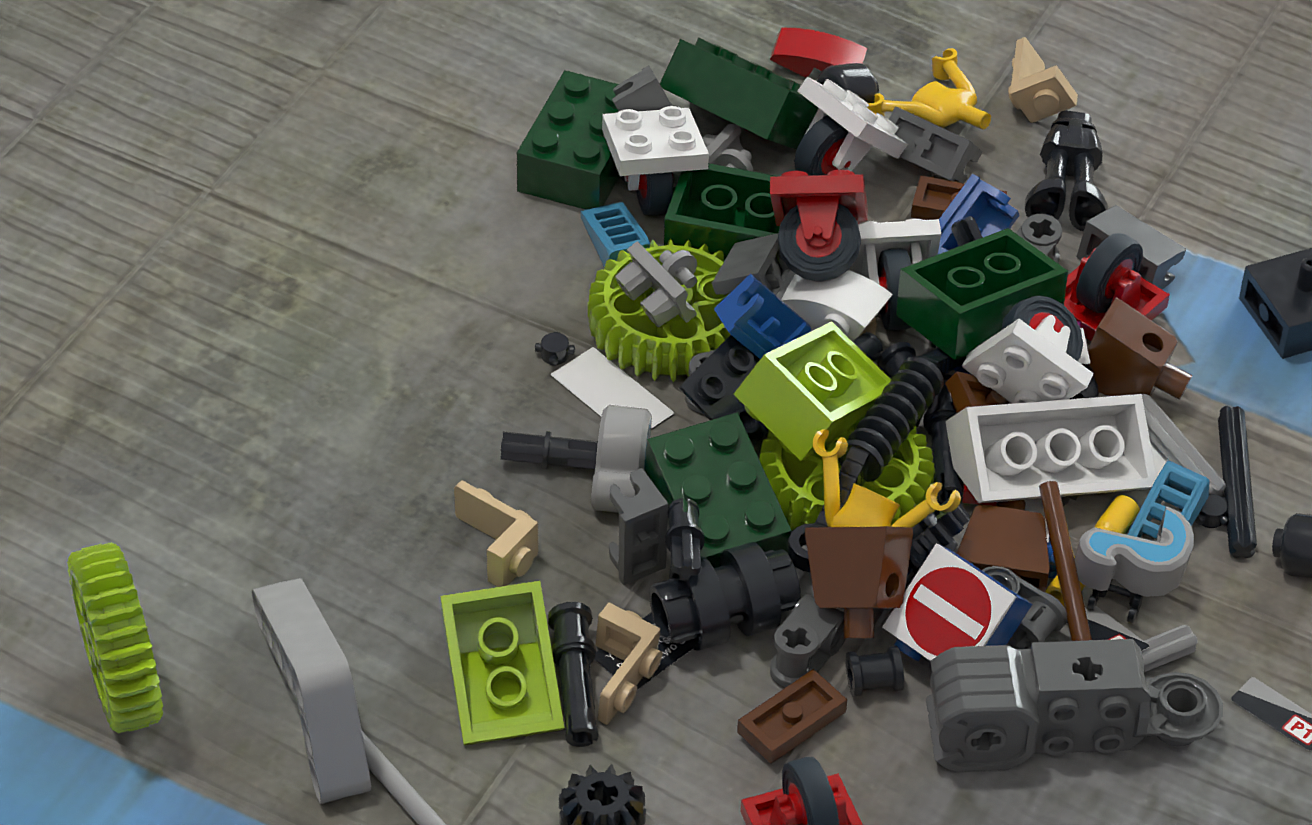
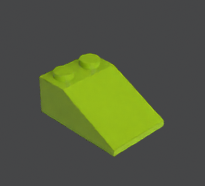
[734,321,891,461]
[440,581,565,746]

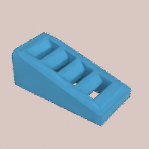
[581,202,650,267]
[1127,461,1210,539]

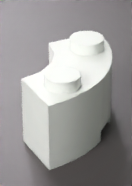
[781,271,893,341]

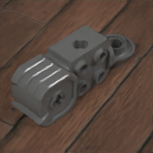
[926,639,1223,772]

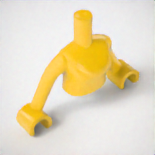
[867,48,991,130]
[812,429,961,527]

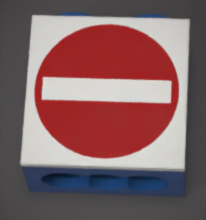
[882,543,1033,661]

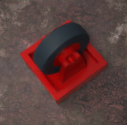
[770,170,868,282]
[1064,233,1170,341]
[740,757,863,825]

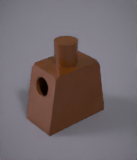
[1087,298,1193,400]
[957,500,1049,592]
[805,526,913,638]

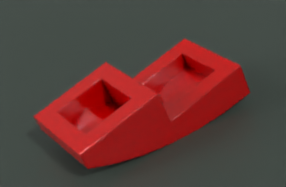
[770,27,867,78]

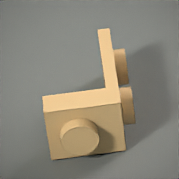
[1008,37,1078,123]
[454,481,538,587]
[595,602,662,725]

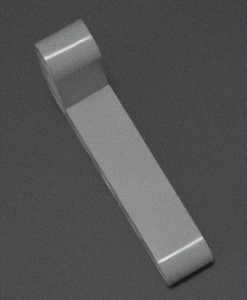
[252,577,371,804]

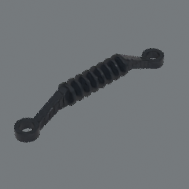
[788,346,966,573]

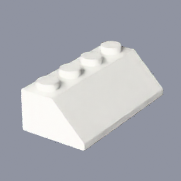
[945,394,1157,503]

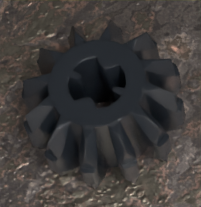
[559,764,646,825]

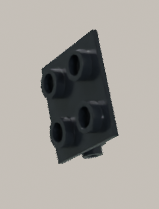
[678,335,769,447]

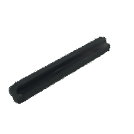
[1218,406,1257,558]

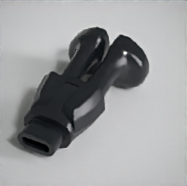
[1025,110,1108,232]

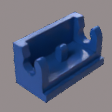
[938,173,1020,254]
[714,273,812,359]

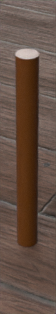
[1039,481,1092,641]

